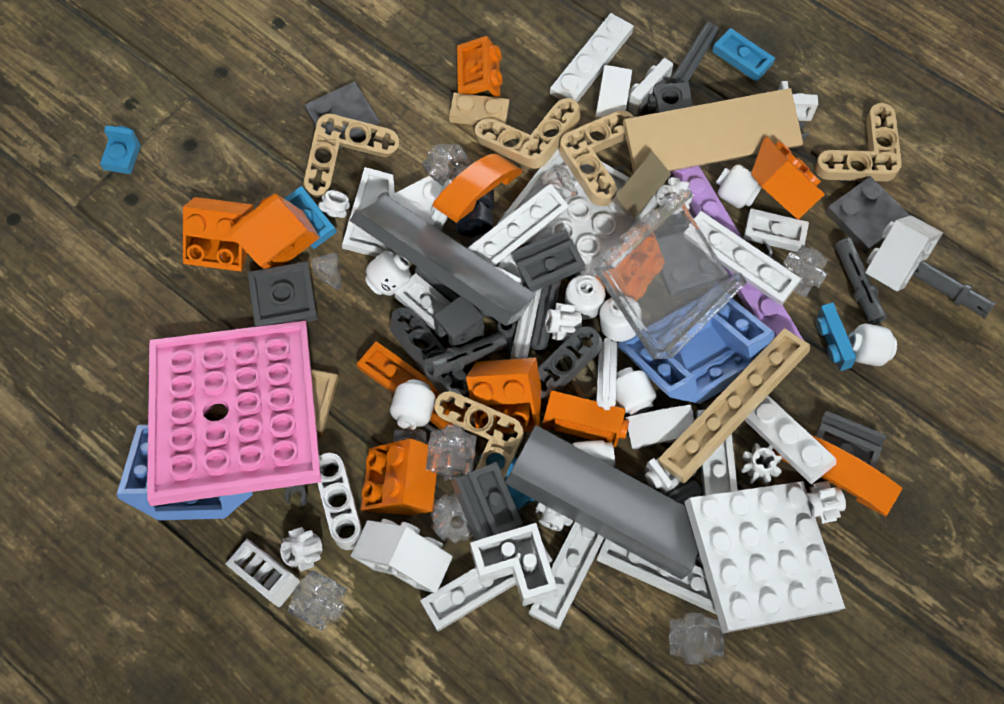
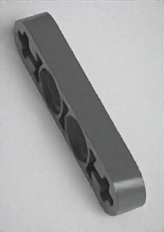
[389,308,469,404]

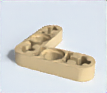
[475,98,580,169]
[814,103,902,181]
[559,110,634,207]
[303,114,399,198]
[434,391,524,480]

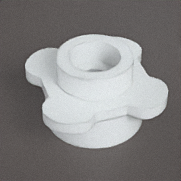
[318,190,350,218]

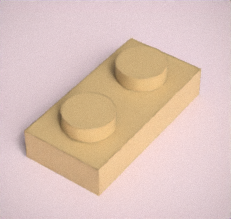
[449,93,509,126]

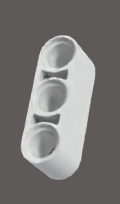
[318,453,363,550]

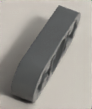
[538,327,603,401]

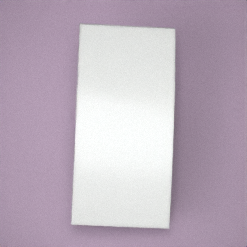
[595,65,632,119]
[625,404,695,449]

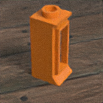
[542,390,629,448]

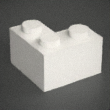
[865,215,943,291]
[350,519,453,593]
[470,523,557,606]

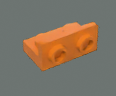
[457,36,503,97]

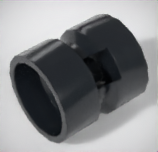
[455,189,494,237]

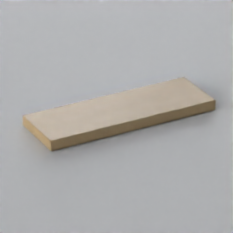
[623,88,803,173]

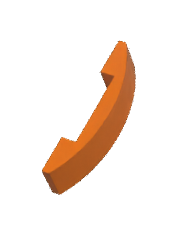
[433,154,523,223]
[772,434,902,517]

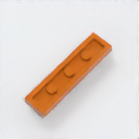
[356,341,474,439]

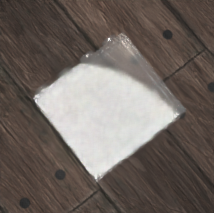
[593,191,747,359]

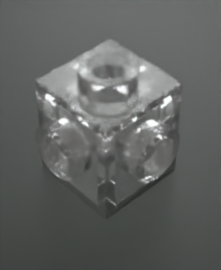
[422,144,473,186]
[782,245,829,298]
[426,425,477,478]
[431,492,473,544]
[287,570,347,631]
[669,612,724,665]

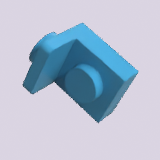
[100,126,141,174]

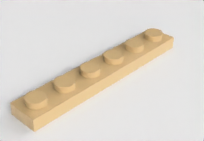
[658,328,810,483]

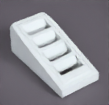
[226,538,300,607]

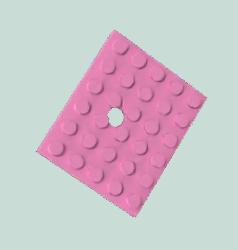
[147,321,321,506]

